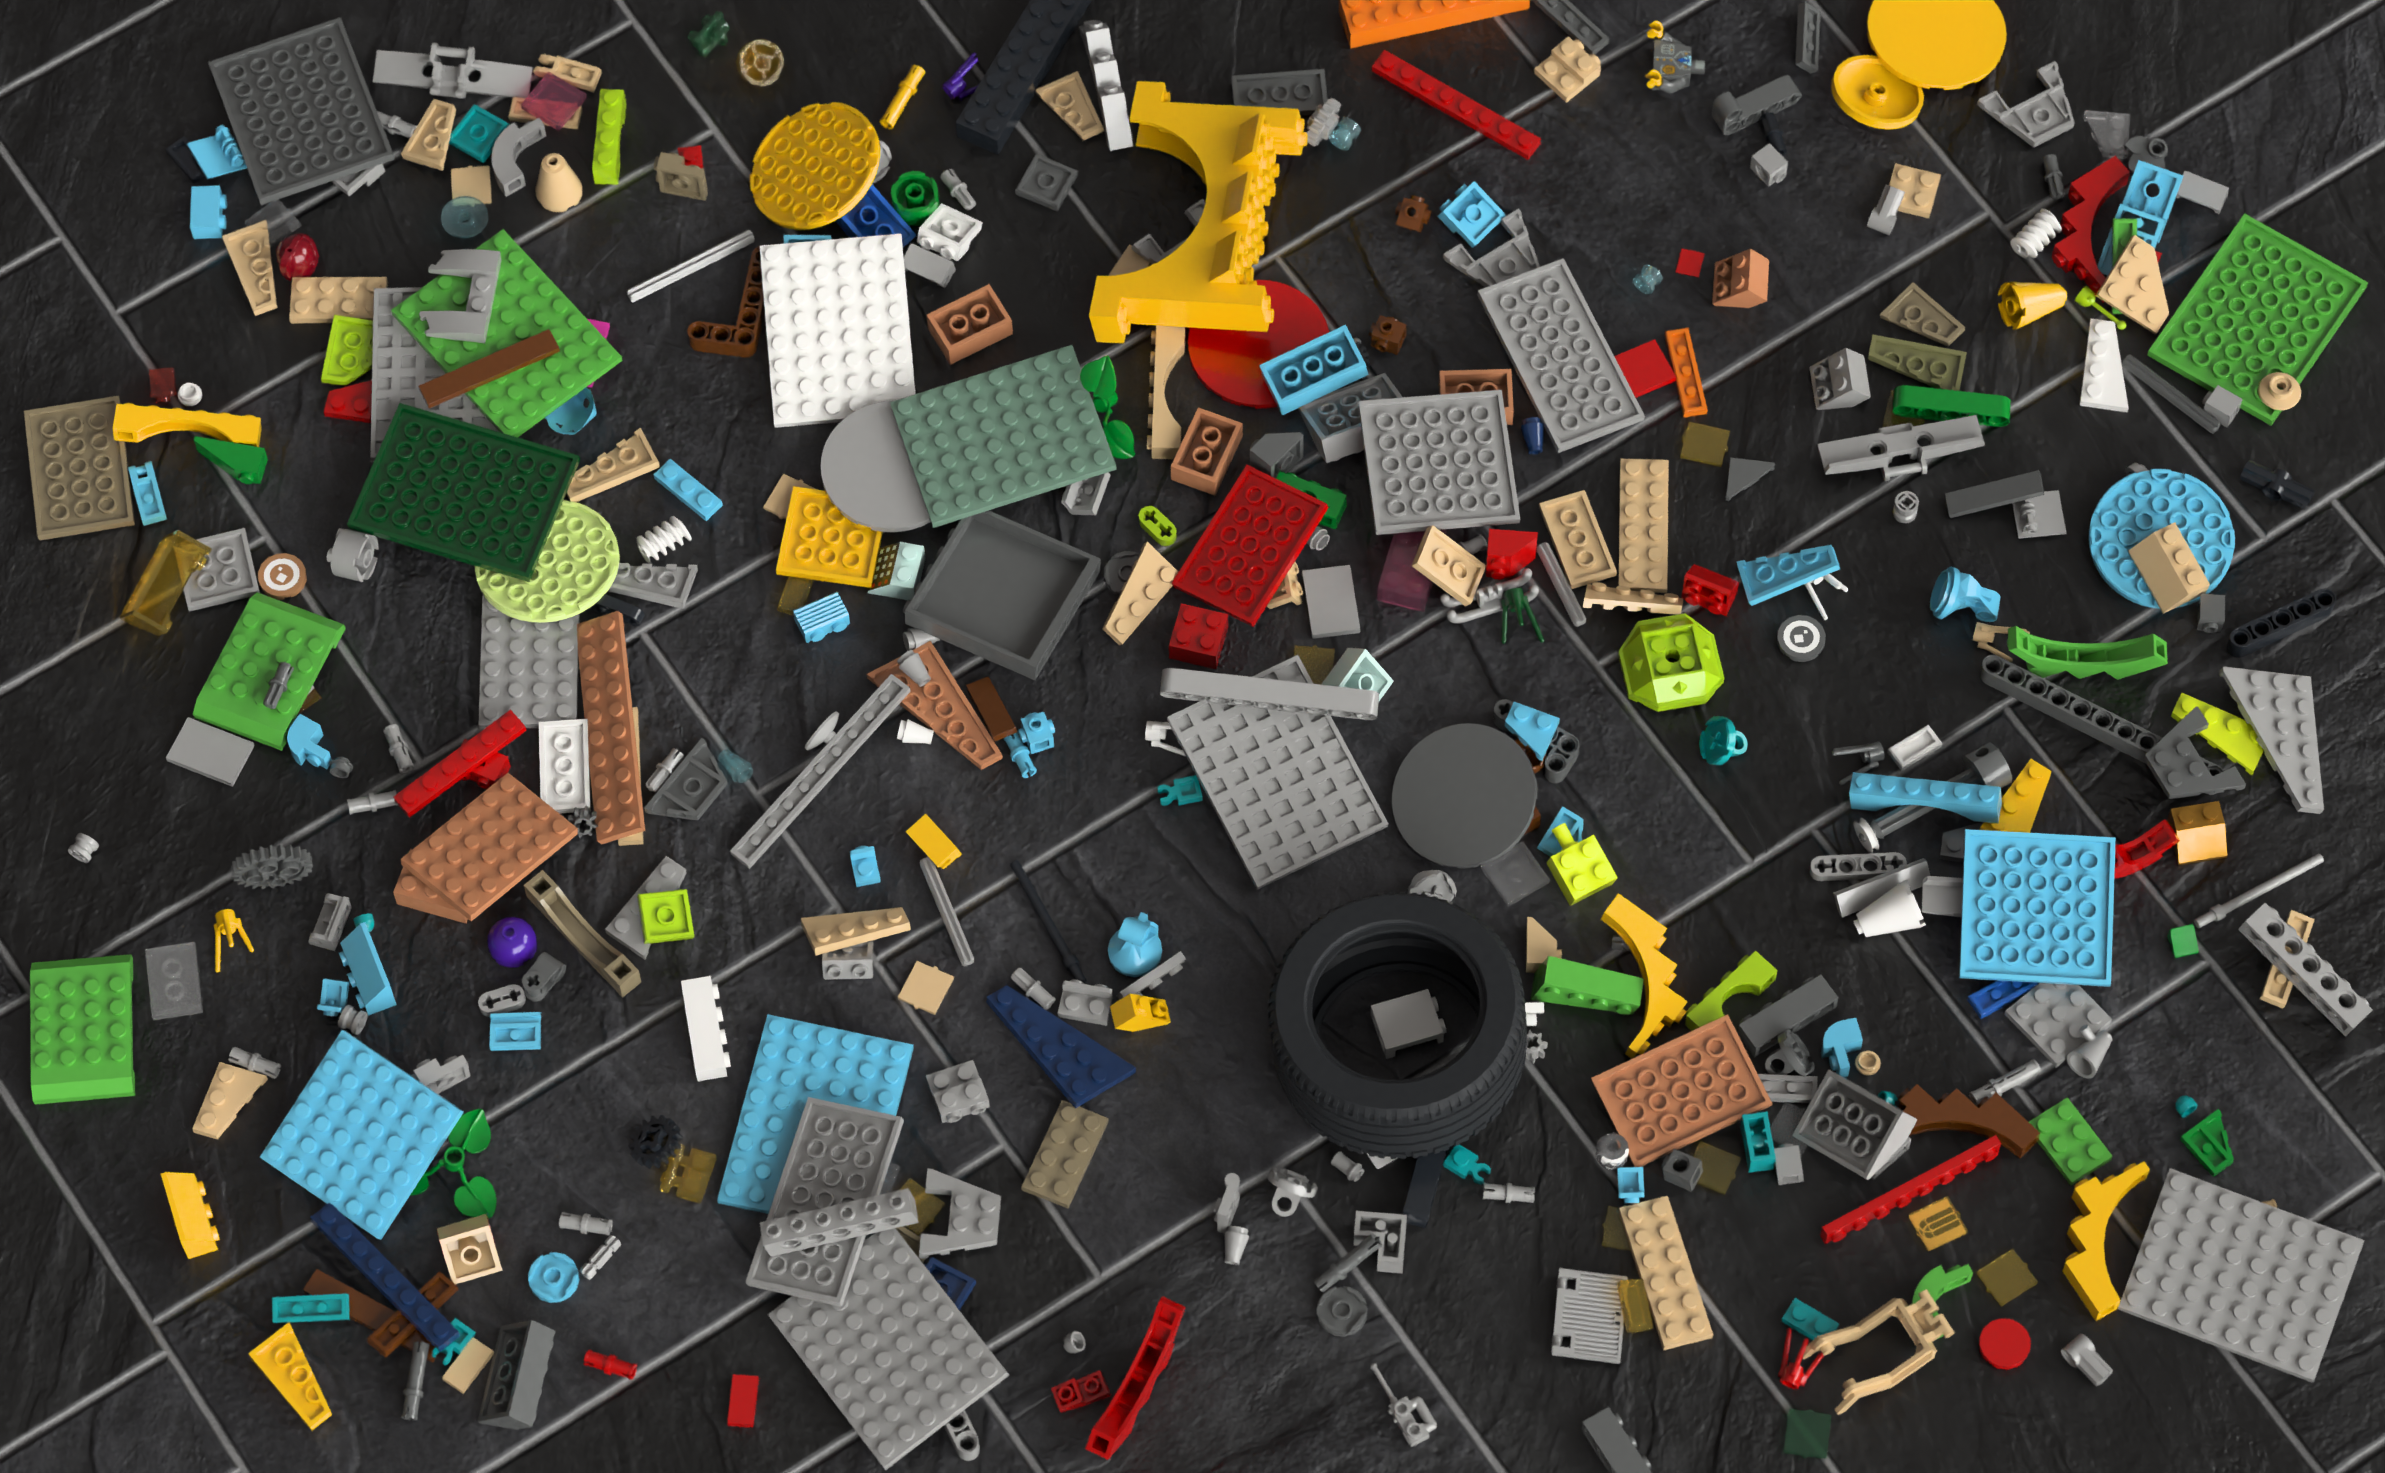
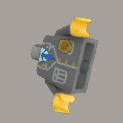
[1645,21,1705,94]

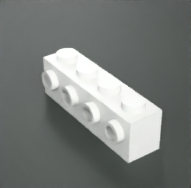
[681,976,731,1081]

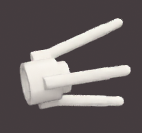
[1804,574,1848,620]
[1145,721,1186,756]

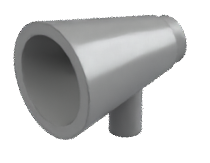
[2067,1025,2112,1078]

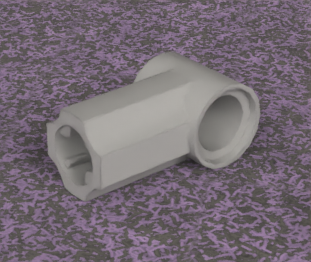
[1867,185,1905,235]
[2061,1333,2113,1386]

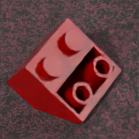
[1682,564,1739,616]

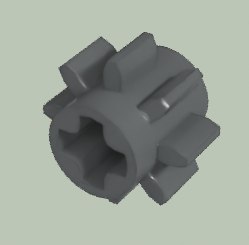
[568,806,598,838]

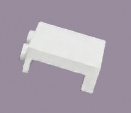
[1371,989,1446,1059]

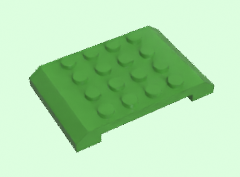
[193,592,346,751]
[30,954,135,1104]

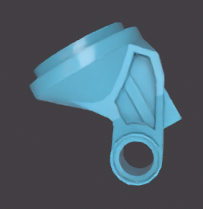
[1930,566,2001,622]
[1108,912,1163,977]

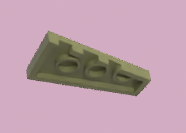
[1868,335,1967,391]

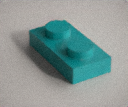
[1781,1298,1839,1340]

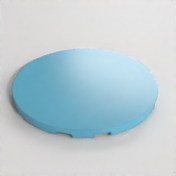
[2089,469,2235,609]

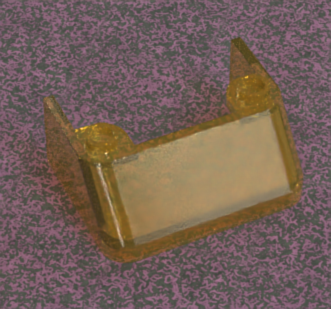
[120,530,212,636]

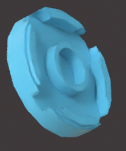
[528,1252,579,1303]

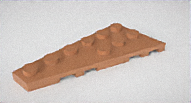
[867,641,1003,770]

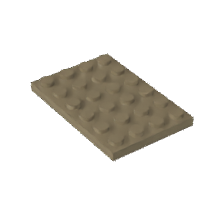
[24,396,135,540]

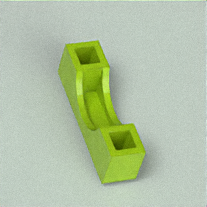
[592,89,626,185]
[1685,951,1777,1031]

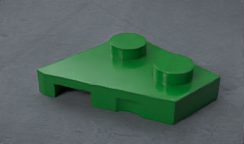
[2180,1109,2234,1177]

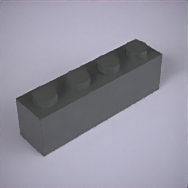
[1737,975,1838,1057]
[1581,1407,1652,1473]

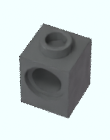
[2197,593,2225,633]
[1661,1149,1703,1192]

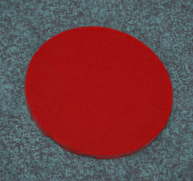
[1188,280,1329,409]

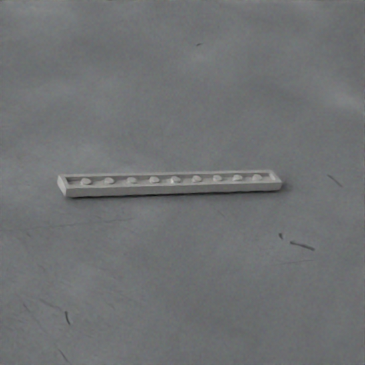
[730,674,911,869]

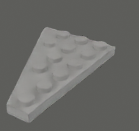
[2219,667,2324,814]

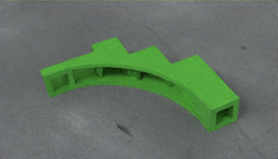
[2007,626,2168,680]

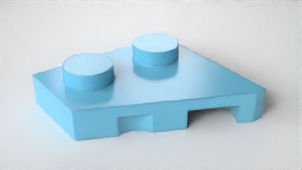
[1505,702,1560,761]
[1537,806,1584,857]

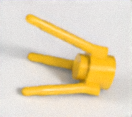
[213,909,254,972]

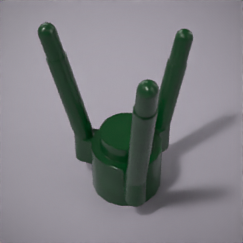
[1501,588,1544,644]

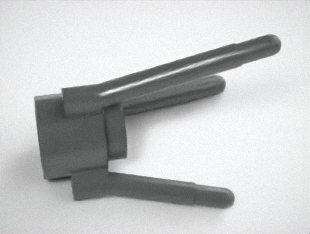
[1832,741,1884,785]

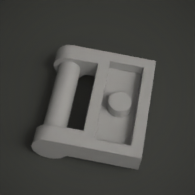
[1214,1173,1240,1233]

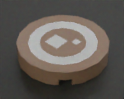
[258,553,307,600]

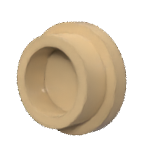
[1855,1051,1881,1075]

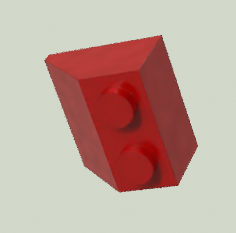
[1486,529,1538,580]

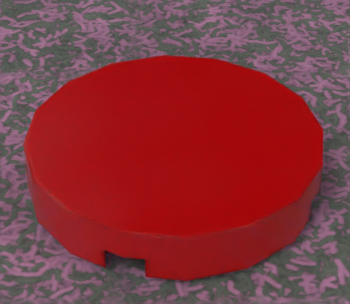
[1979,1318,2031,1370]

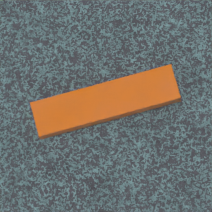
[1665,328,1708,418]

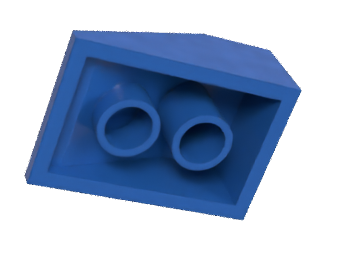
[835,184,917,247]

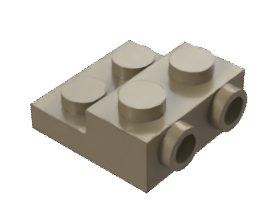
[654,152,708,201]

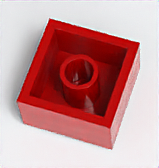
[1169,603,1228,669]

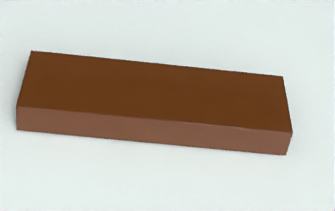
[966,676,1017,742]

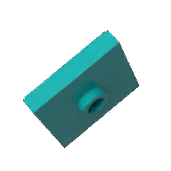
[449,104,510,163]

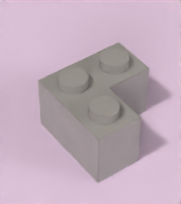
[1354,1211,1407,1273]

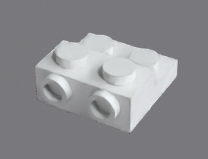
[917,203,982,261]

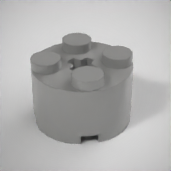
[327,528,378,582]

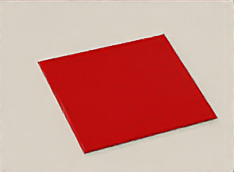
[1676,249,1705,277]

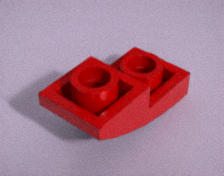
[1051,1370,1111,1412]

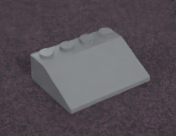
[1298,373,1403,463]
[1792,1070,1918,1180]

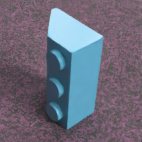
[339,922,396,1016]

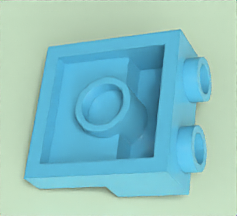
[1437,182,1506,248]

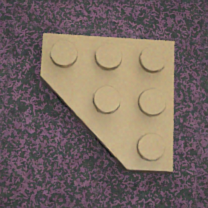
[2096,235,2169,334]

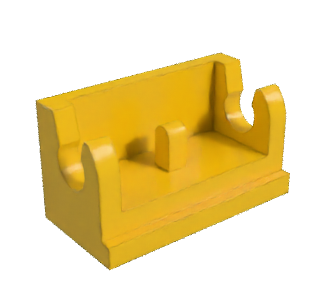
[906,814,962,869]

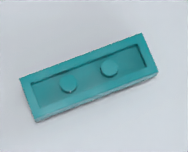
[272,1294,349,1323]

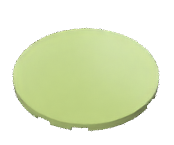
[475,500,620,622]

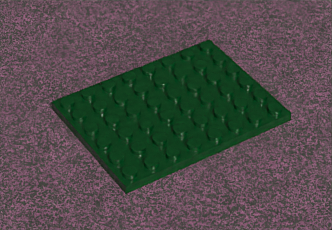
[347,403,580,582]

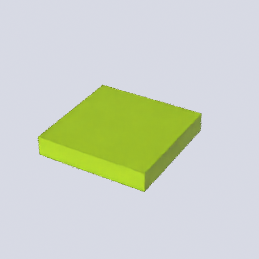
[637,889,694,944]

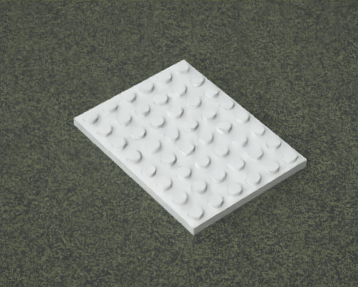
[760,234,915,428]

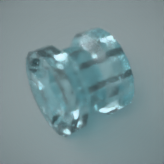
[1633,265,1663,295]

